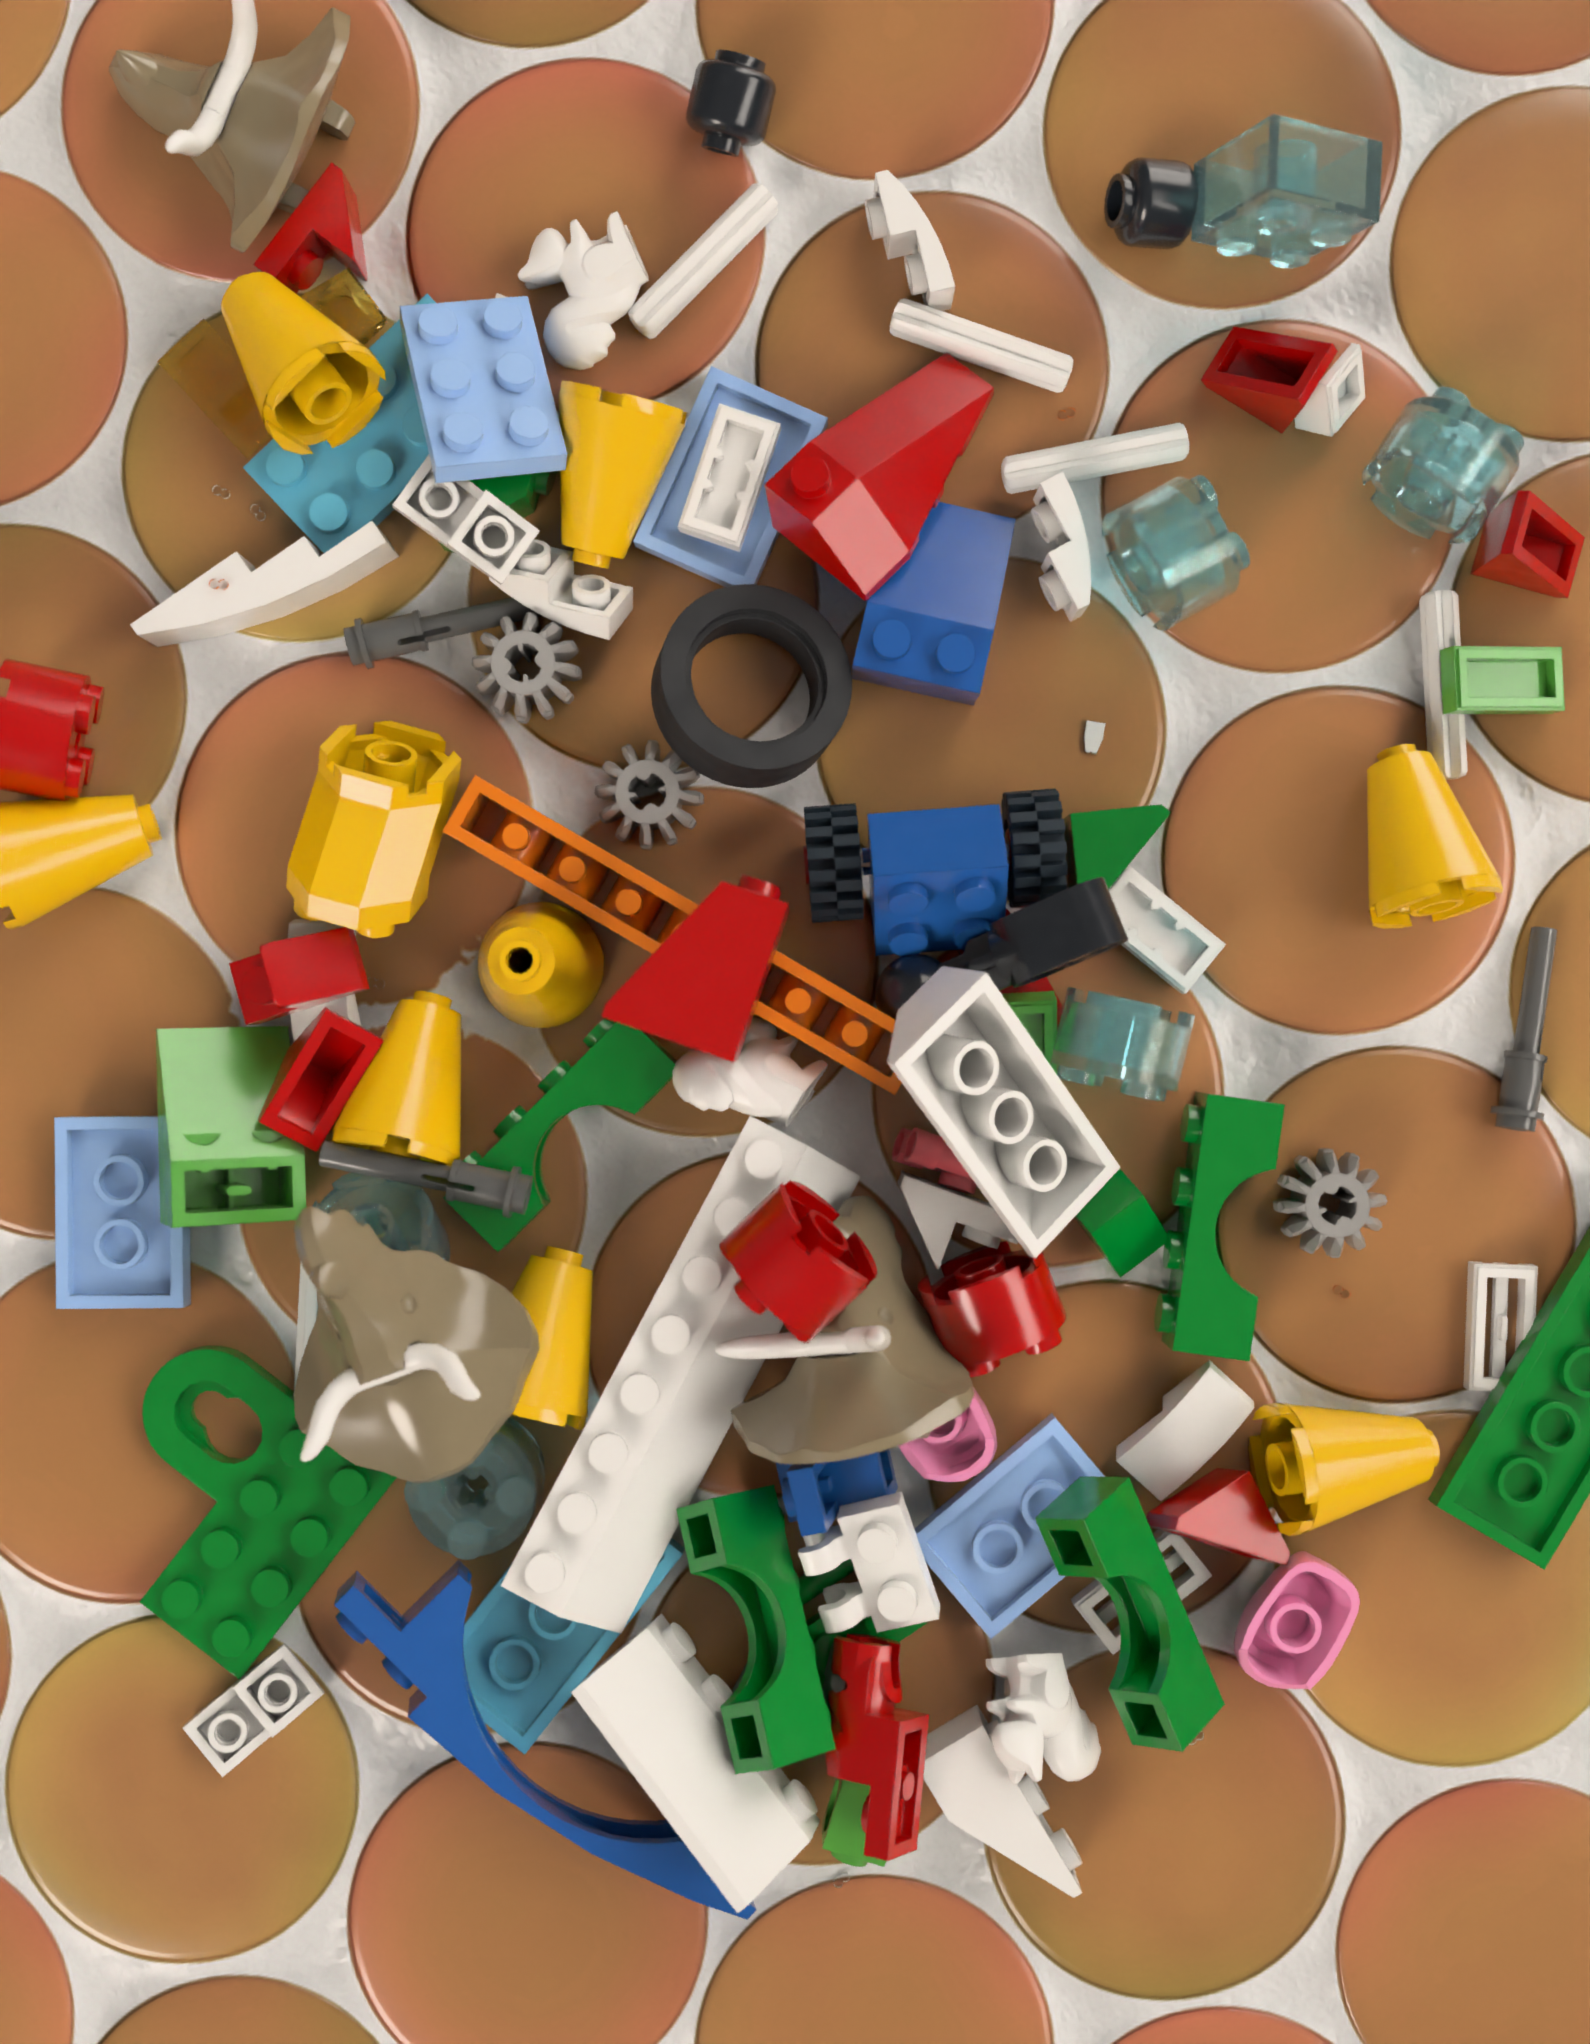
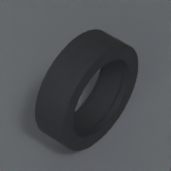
[651,584,852,788]

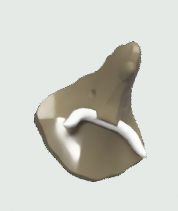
[109,0,356,253]
[715,1196,974,1464]
[294,1206,540,1484]

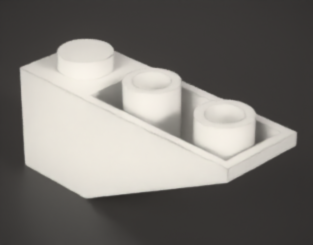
[923,1705,1083,1898]

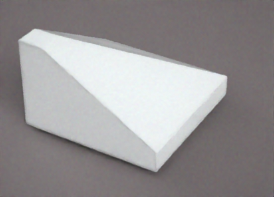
[1295,343,1365,437]

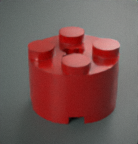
[0,658,104,801]
[719,1181,878,1343]
[918,1241,1066,1377]

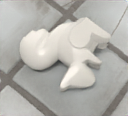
[518,211,649,370]
[673,1016,828,1128]
[985,1653,1101,1783]

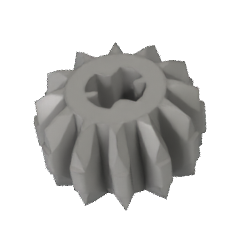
[472,612,582,724]
[595,740,704,850]
[1273,1148,1388,1258]

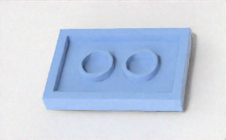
[400,296,567,483]
[633,366,828,587]
[54,1116,191,1309]
[915,1413,1106,1639]

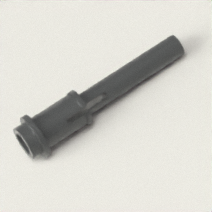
[343,597,542,669]
[1490,927,1558,1132]
[319,1141,533,1218]

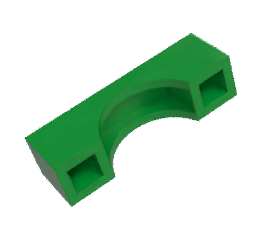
[443,1018,677,1252]
[1154,1092,1285,1361]
[1035,1476,1225,1752]
[676,1485,836,1774]

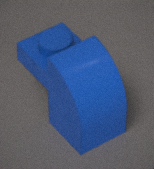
[776,1449,898,1537]

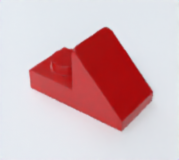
[253,162,368,294]
[229,927,370,1025]

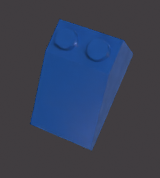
[852,502,1016,706]

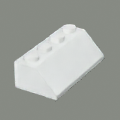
[887,966,1121,1258]
[571,1613,820,1913]

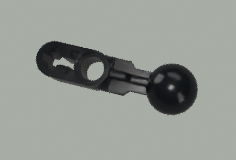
[875,877,1129,1020]

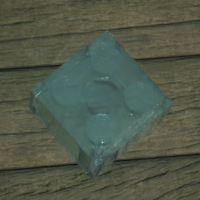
[1191,114,1383,268]

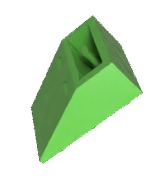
[156,1026,306,1228]

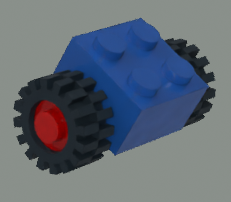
[803,788,1068,956]

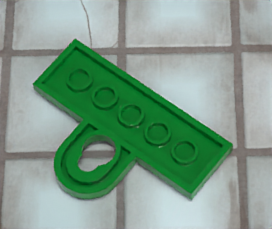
[1427,1226,1590,1570]
[140,1345,397,1680]

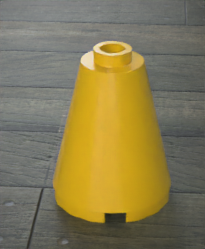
[221,272,386,455]
[559,380,687,569]
[1367,744,1503,929]
[0,794,162,930]
[478,902,604,1028]
[332,991,462,1166]
[511,1246,593,1430]
[1248,1403,1440,1536]

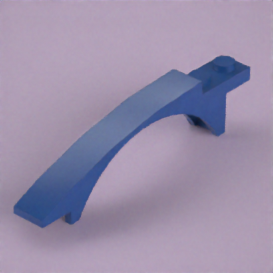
[334,1560,757,1920]

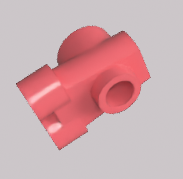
[892,1127,977,1195]

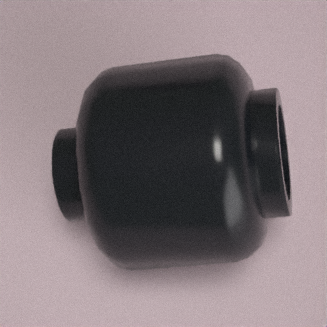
[686,49,776,157]
[1104,157,1205,249]

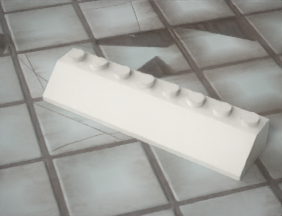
[501,1115,861,1634]

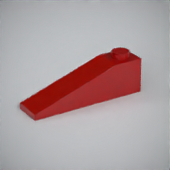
[764,352,994,602]

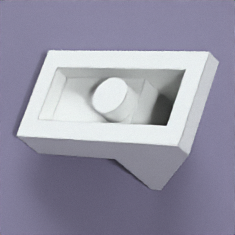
[897,1171,1018,1270]

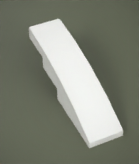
[130,521,399,647]

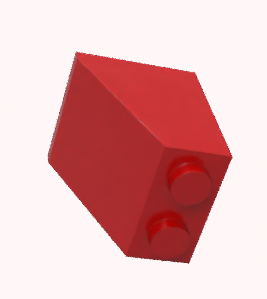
[601,874,790,1062]

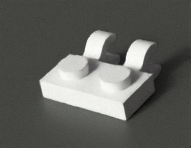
[798,1492,941,1633]

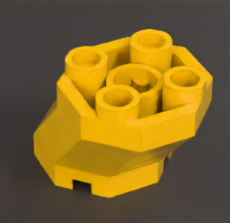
[286,721,462,938]

